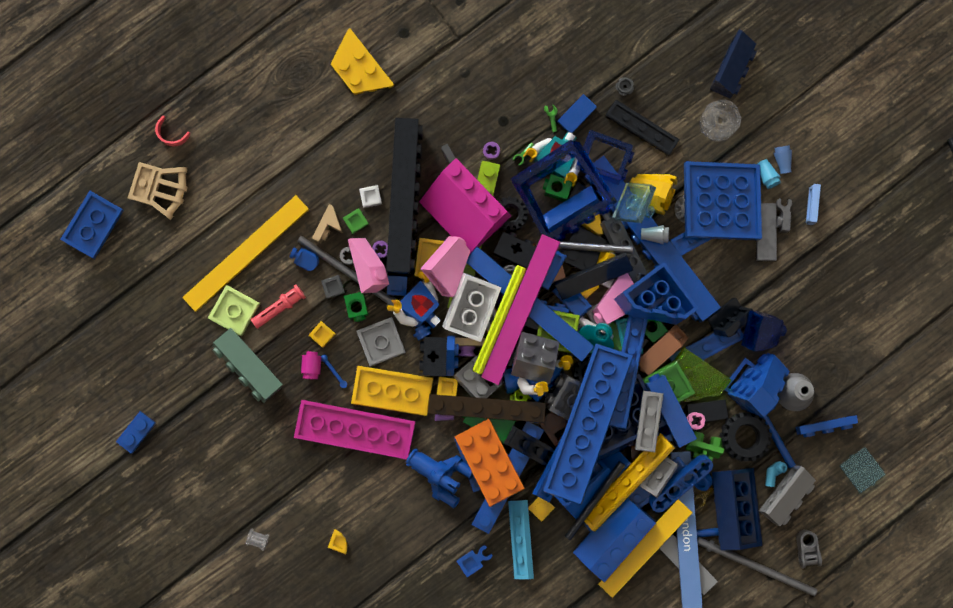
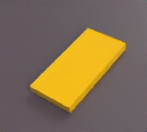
[351,366,433,416]

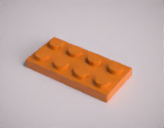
[454,419,525,507]

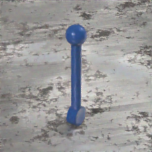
[321,355,348,388]

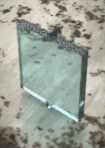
[839,447,886,493]

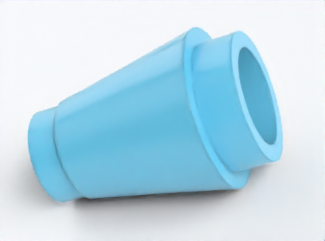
[758,159,781,189]

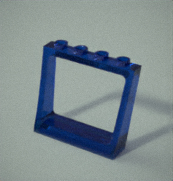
[511,140,618,241]

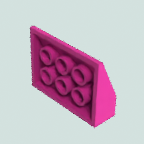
[419,158,511,255]

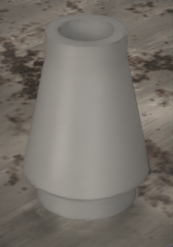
[641,225,669,244]

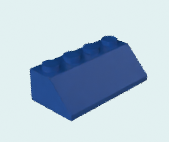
[573,497,656,582]

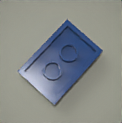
[60,191,124,259]

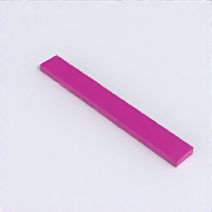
[481,234,561,385]

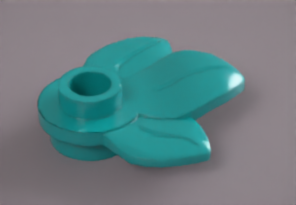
[578,323,614,353]

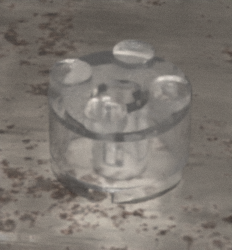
[700,99,741,142]

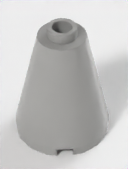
[777,373,814,411]

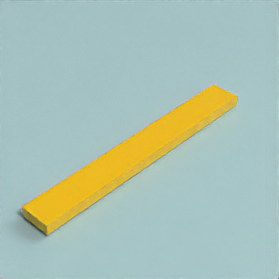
[182,195,309,312]

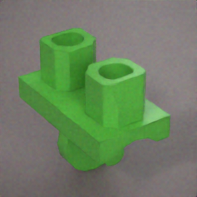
[685,432,724,466]

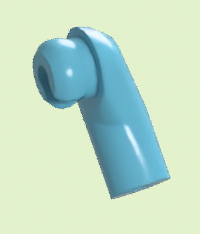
[765,461,787,487]

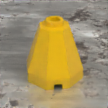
[629,174,678,216]

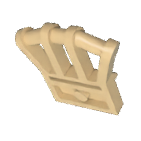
[128,162,188,220]

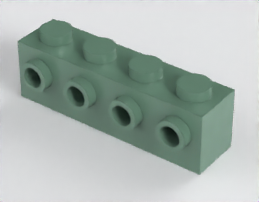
[212,328,283,403]

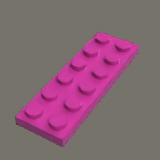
[294,400,415,459]

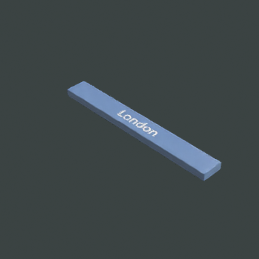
[670,451,702,608]

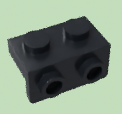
[707,298,756,337]

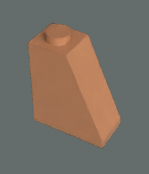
[638,325,689,375]

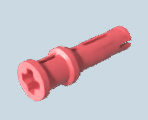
[251,284,306,329]

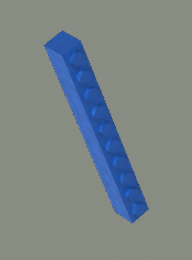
[584,156,721,323]

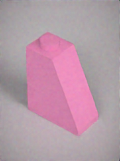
[421,236,470,297]
[592,273,634,325]

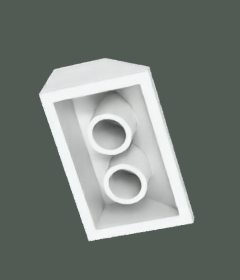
[442,273,501,342]

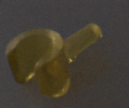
[694,484,714,507]

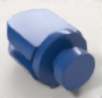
[289,248,319,271]

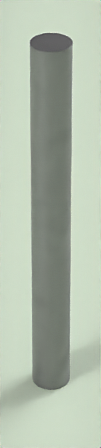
[558,241,634,254]

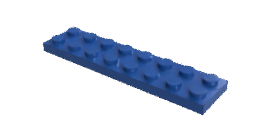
[543,344,633,505]

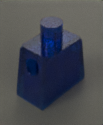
[741,310,787,351]

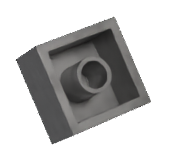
[511,332,559,385]

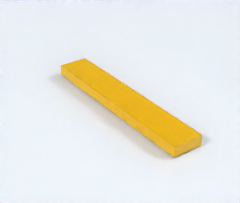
[585,433,675,531]
[598,499,693,598]

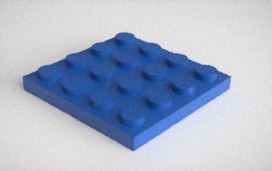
[684,161,762,240]

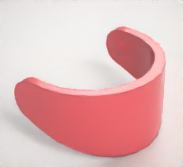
[155,116,191,147]

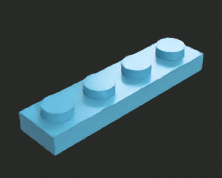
[508,500,534,579]

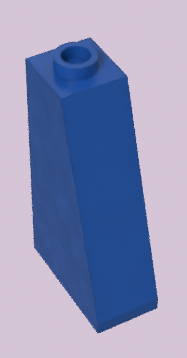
[645,373,697,448]

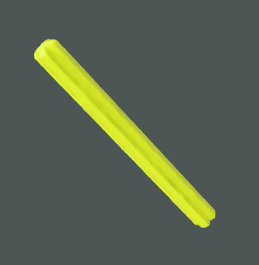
[473,265,526,374]

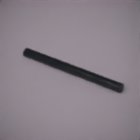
[565,461,625,540]

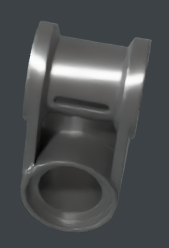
[796,529,822,569]

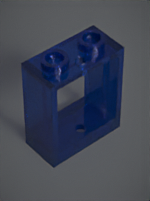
[575,130,635,185]

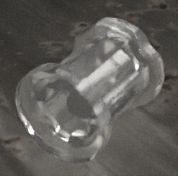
[245,528,270,551]

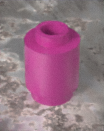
[301,351,321,379]

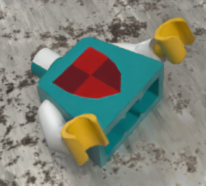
[523,132,580,187]

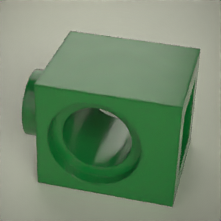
[543,174,572,202]
[344,292,369,322]
[645,319,668,344]

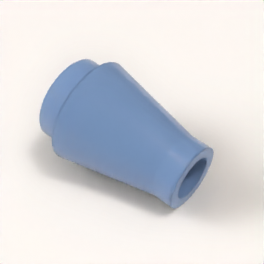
[773,145,792,174]

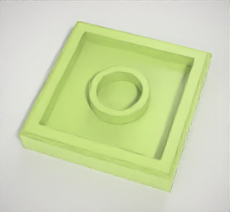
[208,285,260,337]

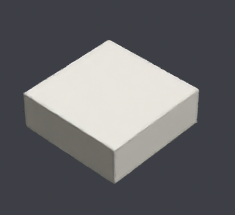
[359,185,382,208]

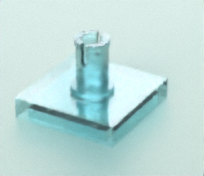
[612,183,656,223]

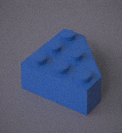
[614,262,699,325]
[728,353,790,417]

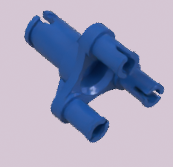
[406,449,474,509]

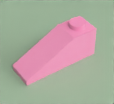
[348,238,389,293]

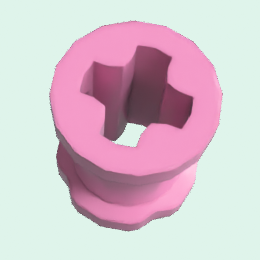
[686,412,705,430]

